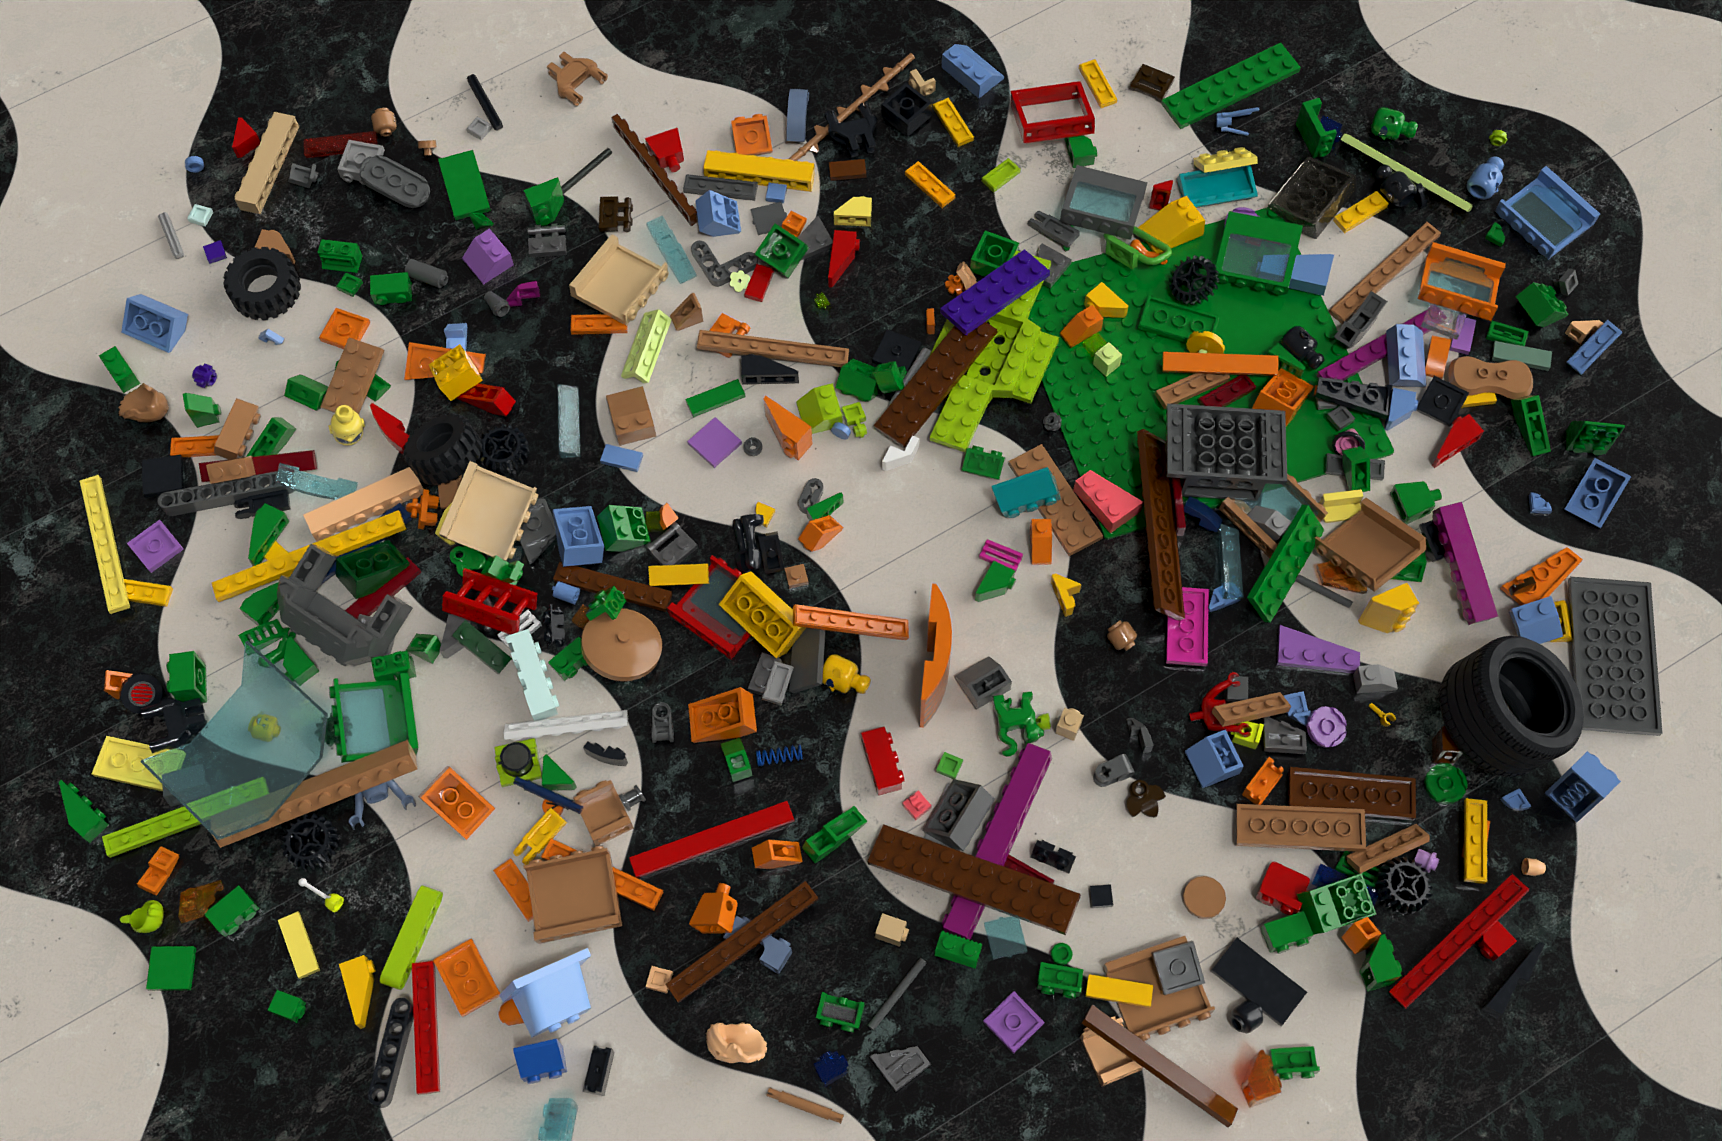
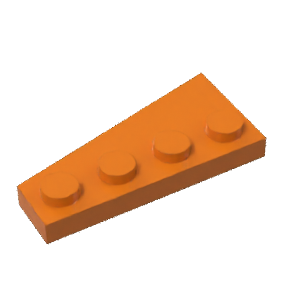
[1500,547,1583,606]

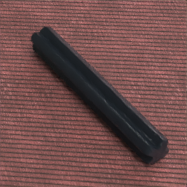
[467,74,503,131]

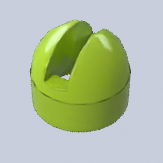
[1036,713,1051,730]

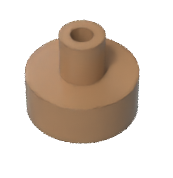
[418,140,437,155]

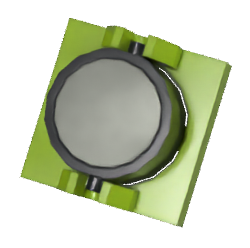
[494,738,542,787]

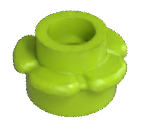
[1489,130,1507,146]

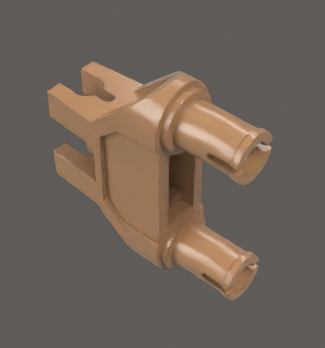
[547,52,608,106]

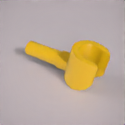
[1369,703,1396,726]

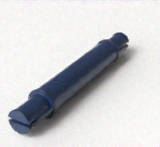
[513,776,583,814]

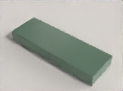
[1491,341,1552,371]

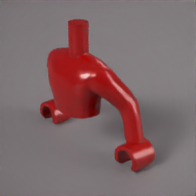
[1190,672,1251,738]

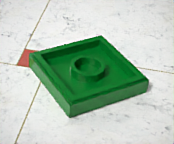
[146,946,196,991]

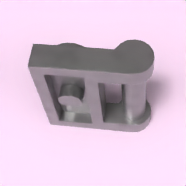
[645,522,698,565]

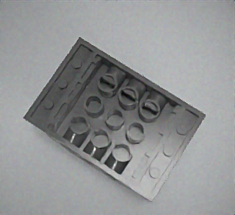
[1166,404,1287,501]

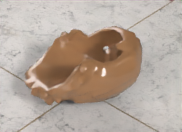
[118,383,169,422]

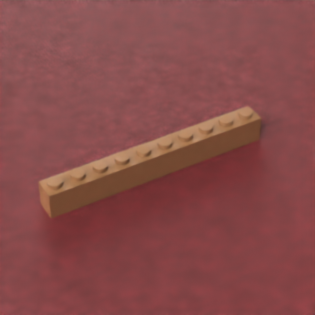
[211,740,418,848]

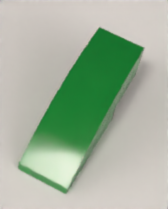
[802,806,867,863]

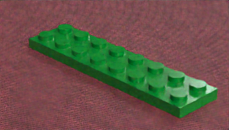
[1161,43,1301,130]

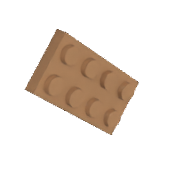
[320,338,385,414]

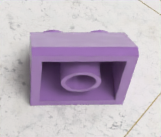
[462,228,514,285]

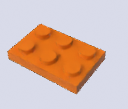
[433,939,500,1017]

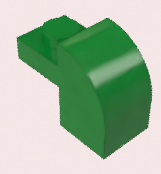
[873,361,907,394]
[481,555,524,586]

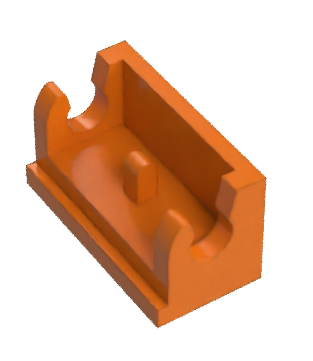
[1242,757,1283,805]

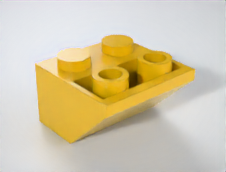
[429,344,483,401]

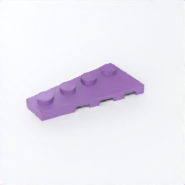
[1277,625,1360,673]

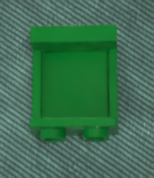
[1296,98,1337,158]

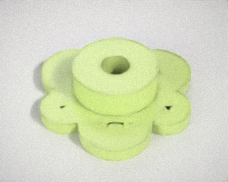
[730,270,750,292]

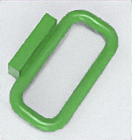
[1103,226,1172,269]

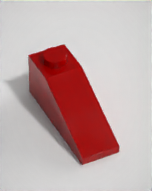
[828,230,860,287]
[457,383,516,416]
[1432,414,1484,468]

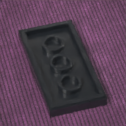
[1211,937,1307,1027]

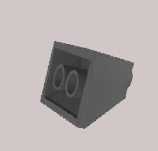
[922,779,995,851]

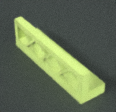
[621,309,672,383]

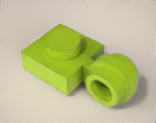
[842,402,867,438]

